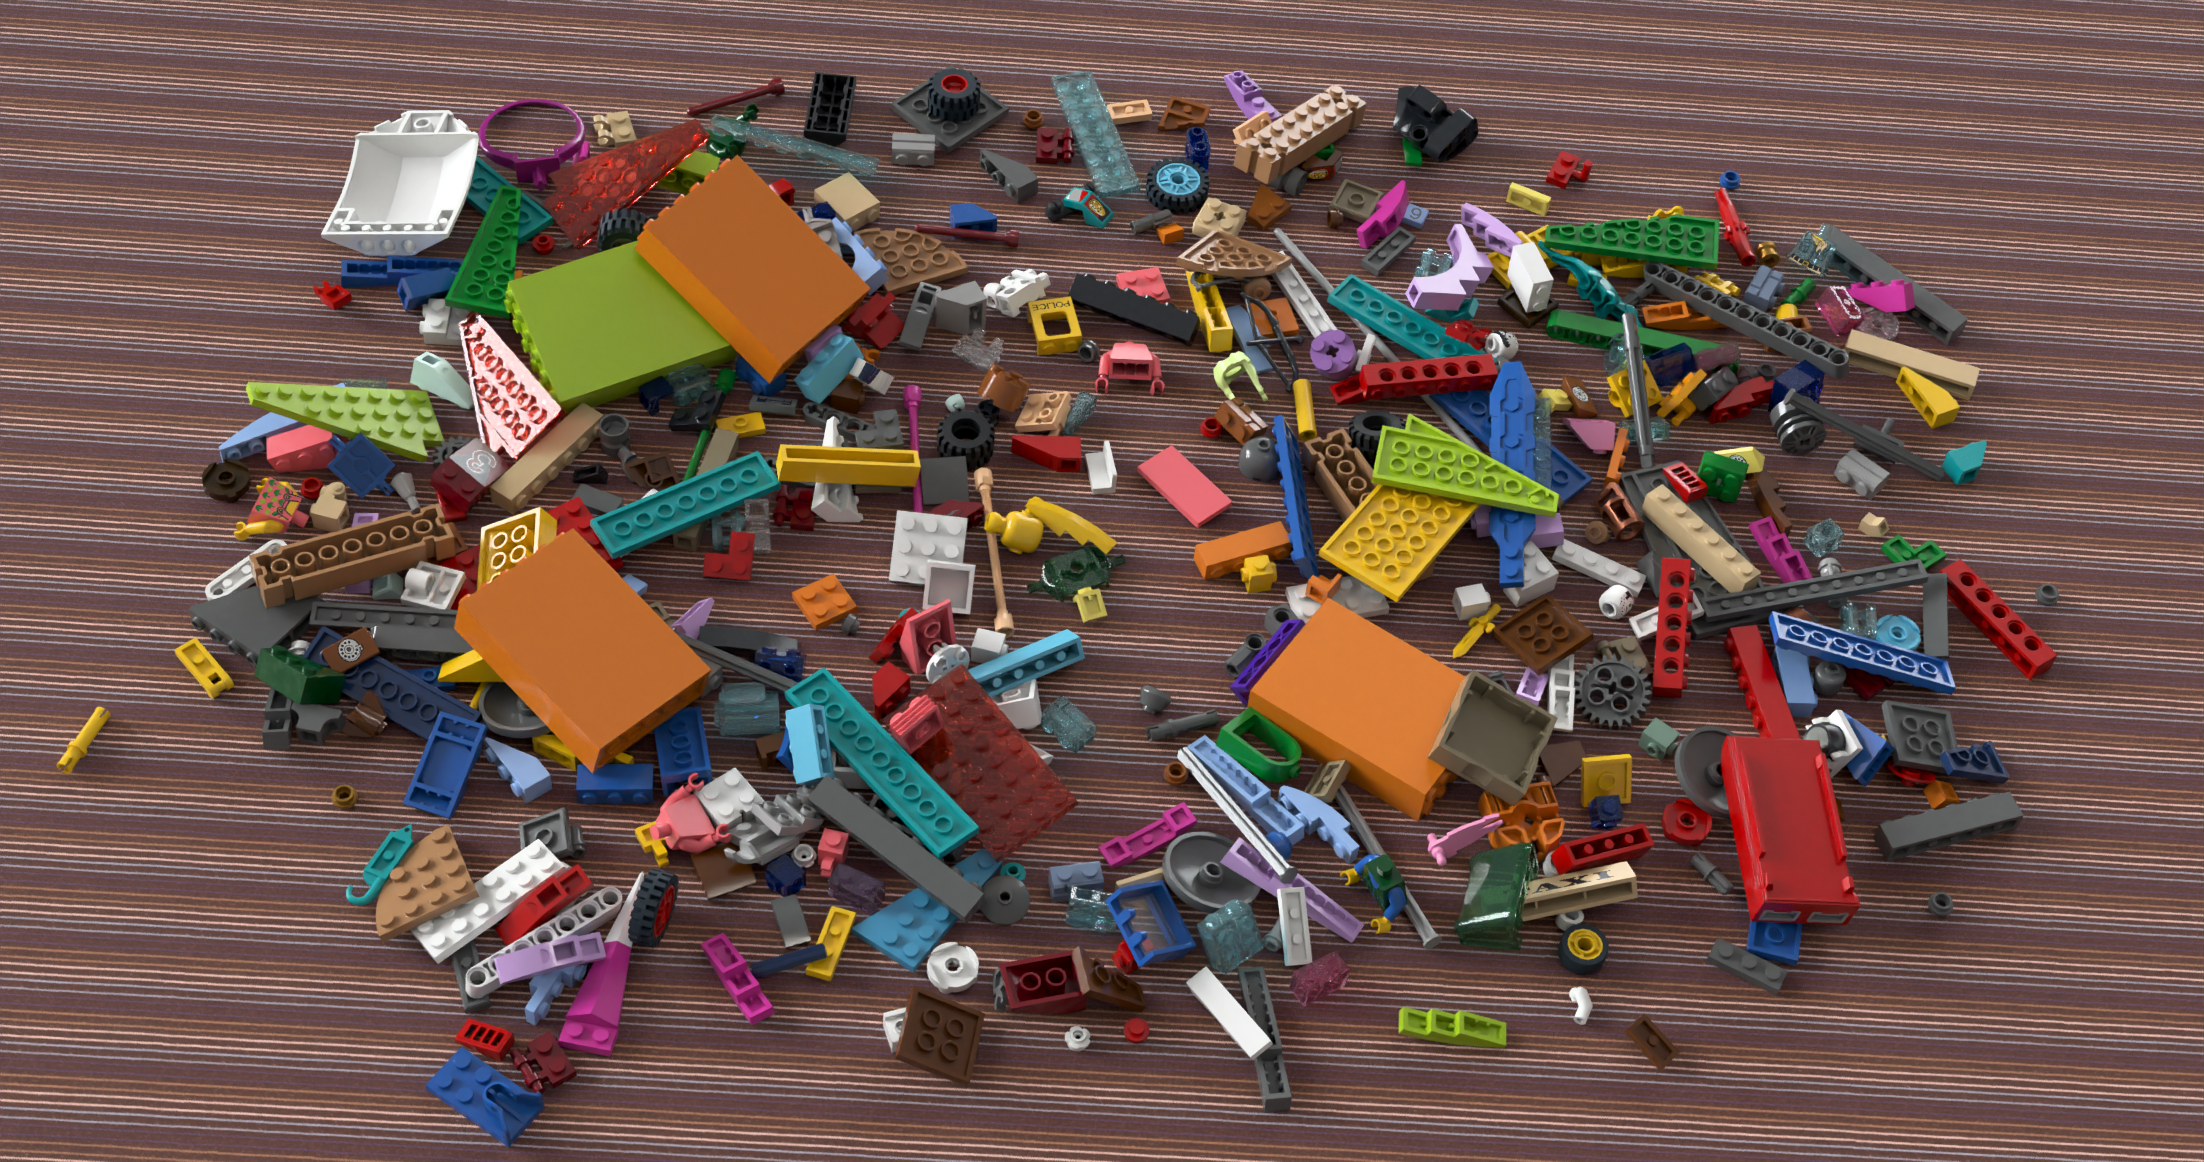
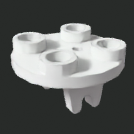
[926,642,970,689]

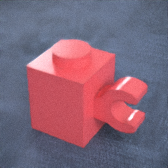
[818,828,849,878]

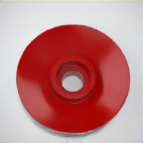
[1887,760,1936,787]

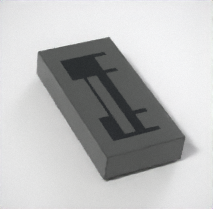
[749,395,798,415]

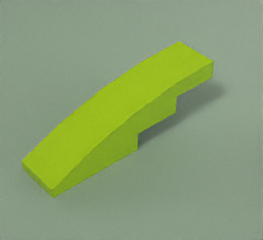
[1399,1006,1506,1048]

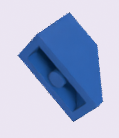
[949,203,997,239]

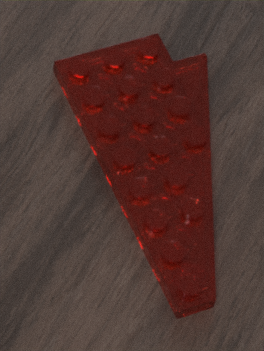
[542,119,711,250]

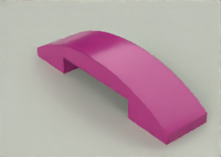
[1098,802,1197,868]

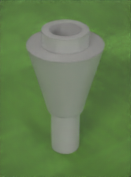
[390,472,421,513]

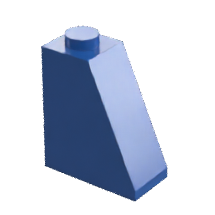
[397,268,456,311]
[1836,712,1895,787]

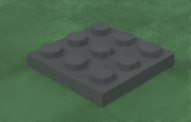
[1882,700,1958,774]

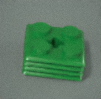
[1697,451,1749,503]

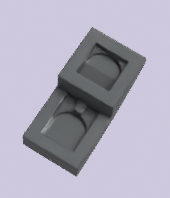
[771,894,811,949]

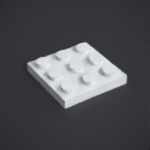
[889,510,968,585]

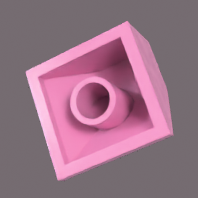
[1562,418,1616,454]

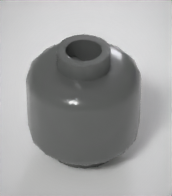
[1813,661,1846,695]

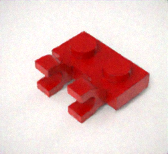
[1445,319,1493,350]

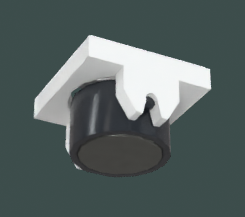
[1803,710,1863,778]

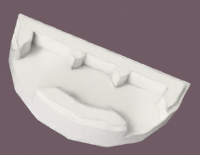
[1355,334,1376,373]

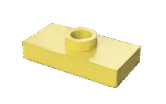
[1506,182,1551,217]

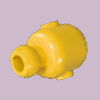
[984,510,1044,554]

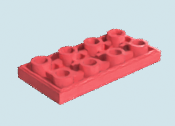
[1137,445,1232,528]

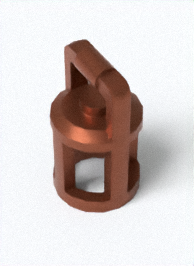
[1594,482,1645,542]

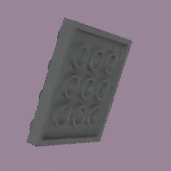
[891,65,1009,153]

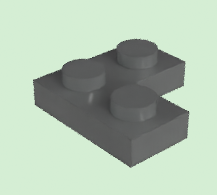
[855,409,904,450]

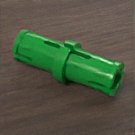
[1781,278,1816,306]

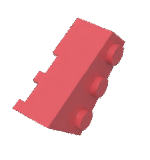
[267,425,350,473]

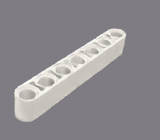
[465,887,622,998]

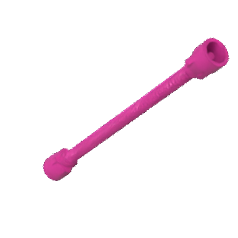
[903,385,923,513]

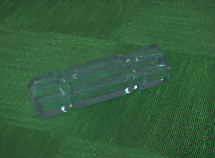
[341,379,387,389]

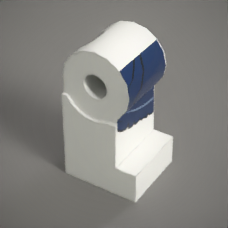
[849,358,894,395]

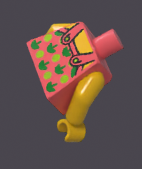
[234,477,310,541]

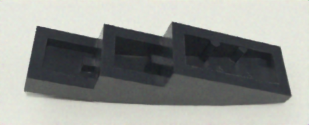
[699,626,798,662]

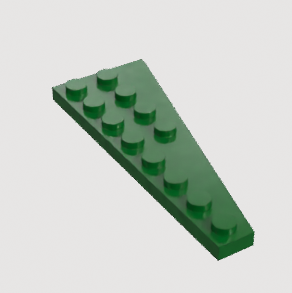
[445,185,522,319]

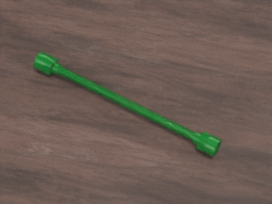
[683,368,737,481]

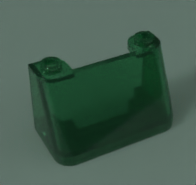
[1454,842,1539,951]

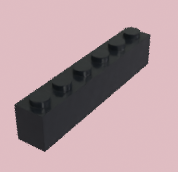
[1067,273,1201,347]

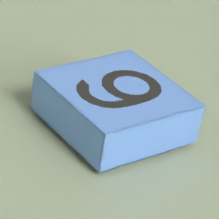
[1401,203,1429,229]

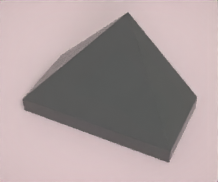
[1636,549,1677,599]

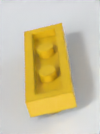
[806,906,856,982]

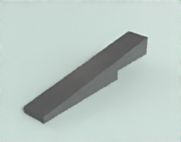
[1238,967,1292,1112]

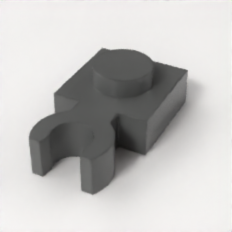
[993,962,1009,1012]

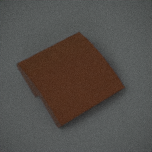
[690,842,757,900]

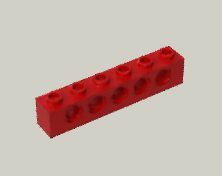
[1359,354,1498,400]
[1653,558,1695,698]
[1939,559,2057,680]

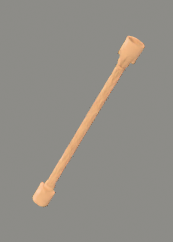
[974,468,1014,638]

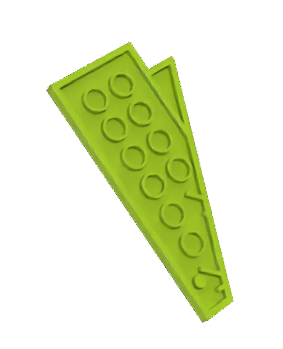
[1371,414,1559,518]

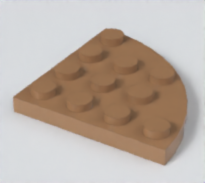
[853,228,968,295]
[1176,229,1292,279]
[376,824,479,943]

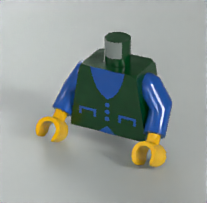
[1340,854,1407,934]

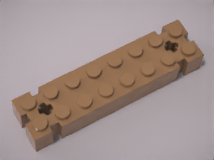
[1233,85,1367,185]
[1301,428,1436,582]
[249,503,456,609]

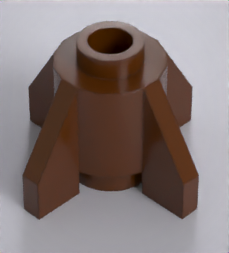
[342,690,389,737]

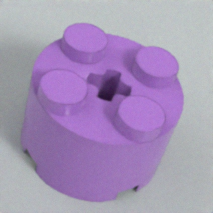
[1310,330,1358,380]

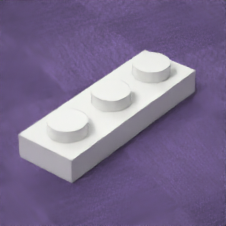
[1629,592,1704,642]
[1277,887,1312,966]

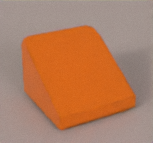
[1155,223,1184,245]
[1923,780,1960,809]

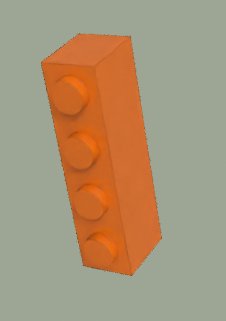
[1194,521,1291,580]

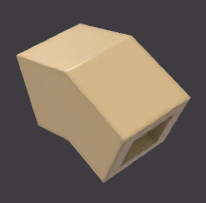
[1858,512,1889,537]

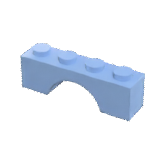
[832,217,889,296]

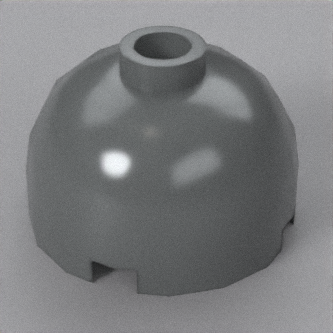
[1238,436,1280,482]

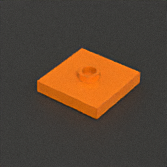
[1244,297,1299,339]

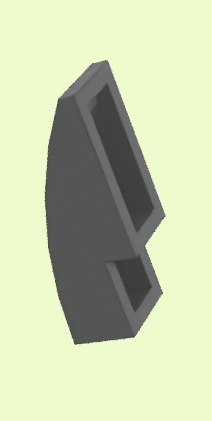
[262,688,294,750]

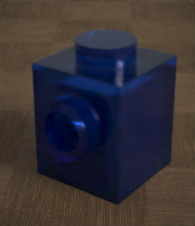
[1588,795,1624,830]
[766,853,806,897]

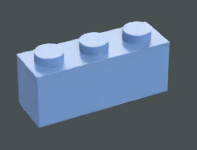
[1771,646,1818,717]

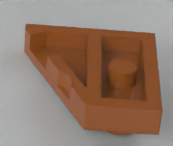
[1158,95,1211,131]

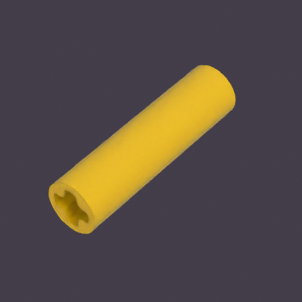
[1293,379,1317,442]

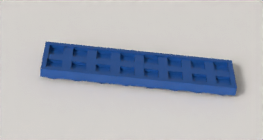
[1272,415,1319,580]

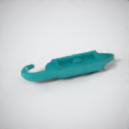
[346,824,415,906]

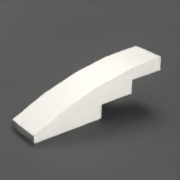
[1547,654,1575,732]

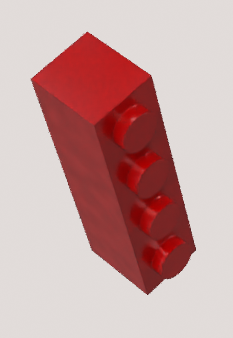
[1550,823,1655,875]

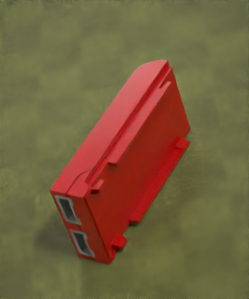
[1721,736,1861,925]

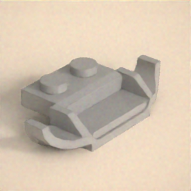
[724,816,806,865]

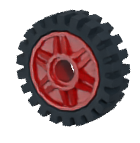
[628,868,679,948]

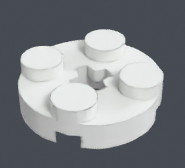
[927,942,979,994]

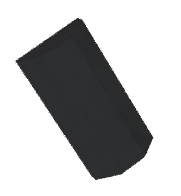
[804,72,857,148]

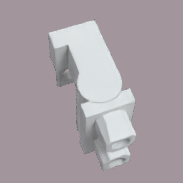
[983,269,1051,317]

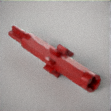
[1714,187,1756,267]

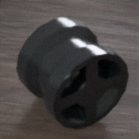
[977,400,1000,427]

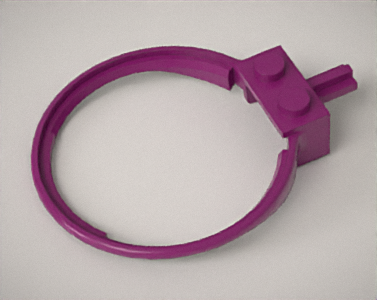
[478,99,585,191]

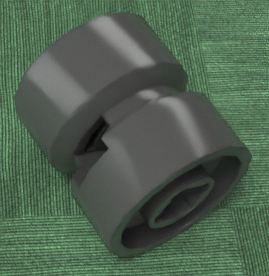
[1269,167,1308,197]
[599,413,631,457]

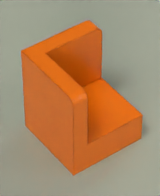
[1305,573,1343,605]

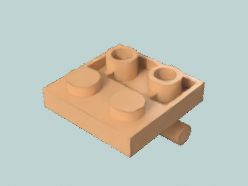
[1015,391,1072,436]

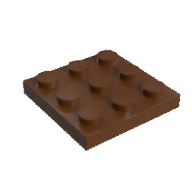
[1492,593,1594,676]
[894,986,985,1087]

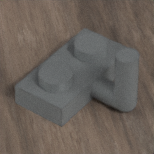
[1853,418,1905,464]

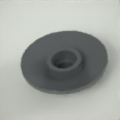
[980,875,1030,925]

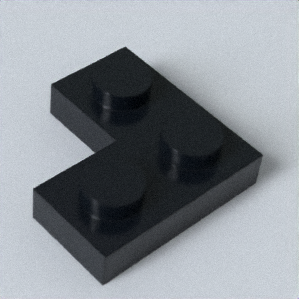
[668,390,726,431]

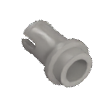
[1264,918,1283,951]

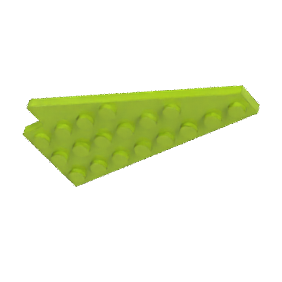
[246,382,444,462]

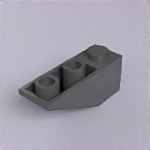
[979,149,1039,203]

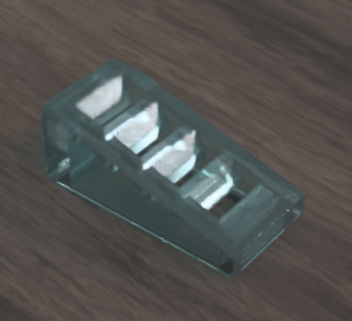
[1064,391,1097,437]

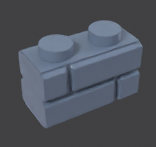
[1742,265,1785,313]
[1048,861,1104,903]

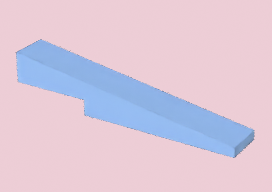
[1187,735,1304,846]

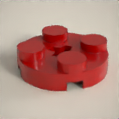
[1661,799,1712,846]

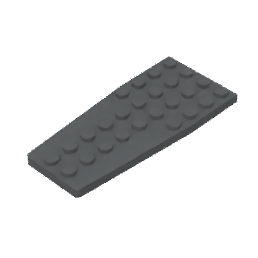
[1619,461,1780,640]

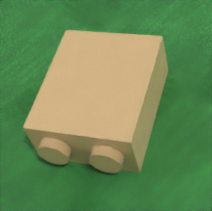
[814,172,880,231]

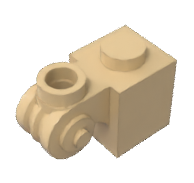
[310,482,350,532]

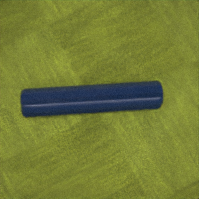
[751,943,827,978]

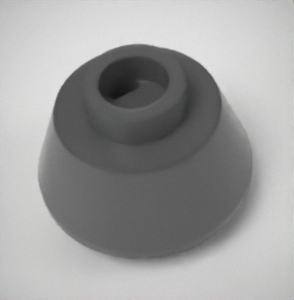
[1140,685,1171,715]

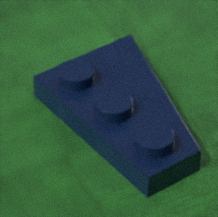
[1939,741,2010,784]

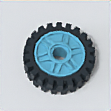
[1146,157,1209,215]

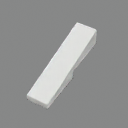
[1186,967,1273,1060]

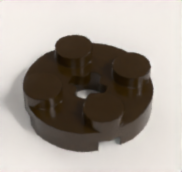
[202,459,251,503]

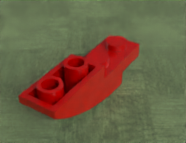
[1709,376,1789,424]
[495,864,594,946]

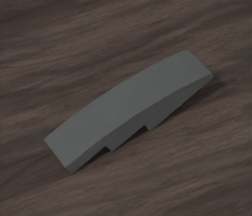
[1923,573,1949,659]

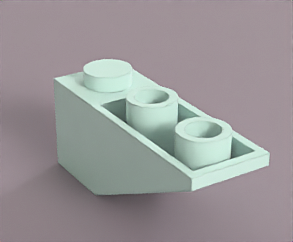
[410,351,481,410]

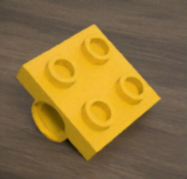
[1607,360,1663,418]

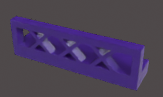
[1229,619,1306,704]

